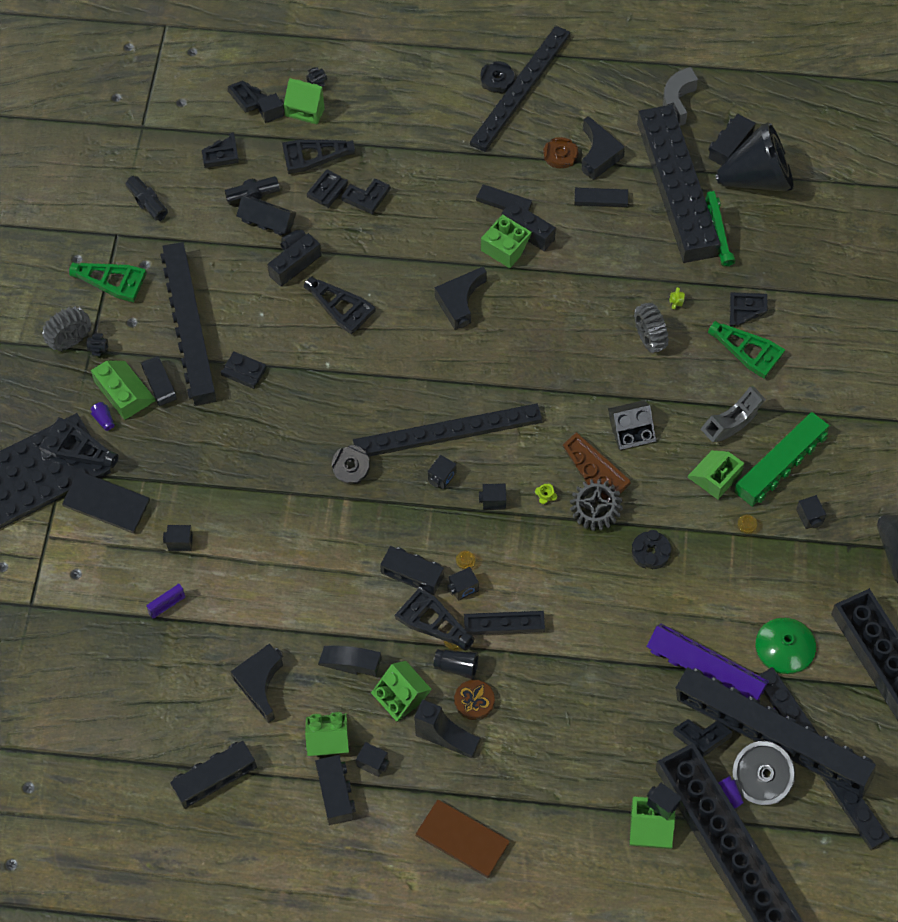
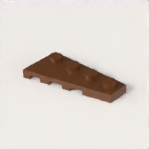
[563,432,631,503]

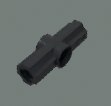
[125,176,168,221]
[225,176,280,205]

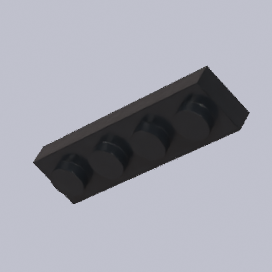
[464,611,545,635]

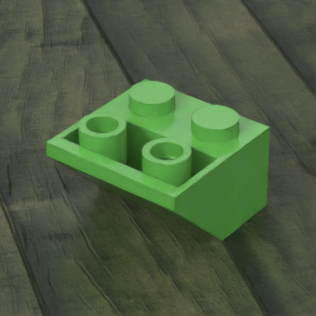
[284,78,325,124]
[481,215,532,268]
[688,450,744,499]
[371,661,432,722]
[305,712,349,756]
[629,796,675,849]

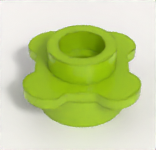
[670,287,685,309]
[535,484,557,504]

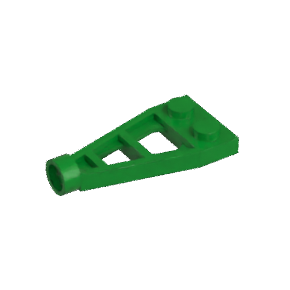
[705,191,736,266]
[69,262,147,302]
[708,321,785,379]

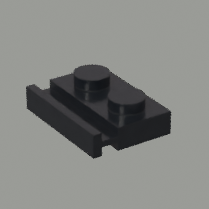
[307,169,348,208]
[221,351,267,389]

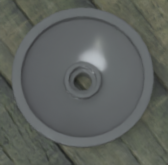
[733,741,795,805]

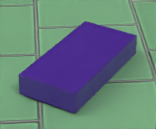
[146,584,186,619]

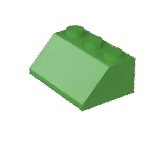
[91,361,156,420]

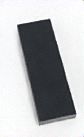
[476,184,532,211]
[574,187,628,207]

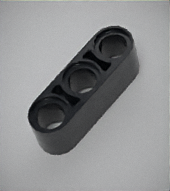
[140,356,177,406]

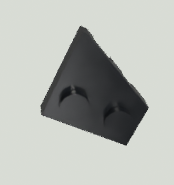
[227,80,271,113]
[201,132,239,168]
[729,292,768,327]

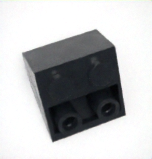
[608,400,656,450]

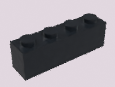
[170,741,257,809]

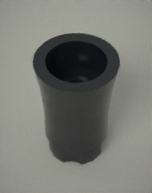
[433,649,479,680]

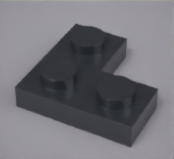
[341,178,390,215]
[673,719,732,757]

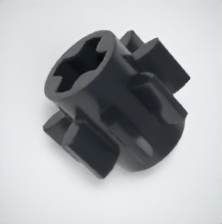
[306,67,327,87]
[87,333,108,356]

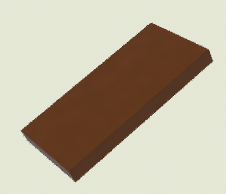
[416,799,510,878]

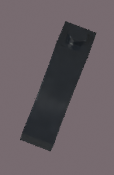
[581,116,625,180]
[434,267,487,330]
[230,643,283,723]
[414,699,480,758]

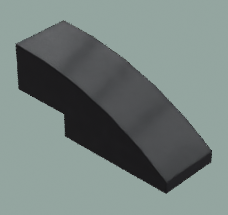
[318,645,382,677]

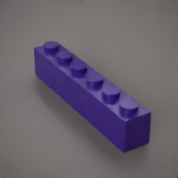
[646,623,769,701]

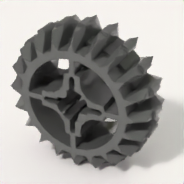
[634,303,669,353]
[42,306,92,351]
[570,479,623,531]

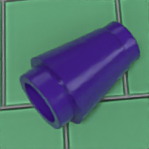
[90,402,115,431]
[719,776,744,809]

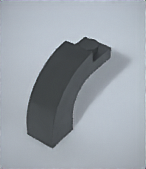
[663,67,698,126]
[701,386,766,442]

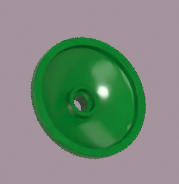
[755,617,816,674]

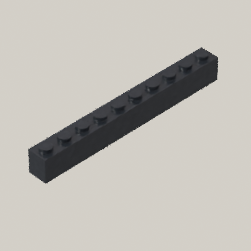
[160,242,217,406]

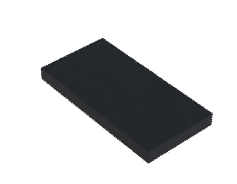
[62,471,150,534]

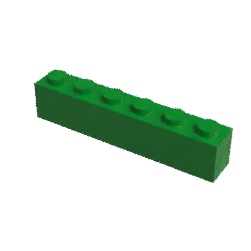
[735,412,829,507]

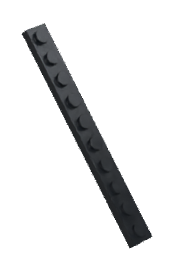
[470,25,570,152]
[353,403,542,457]
[759,667,890,850]

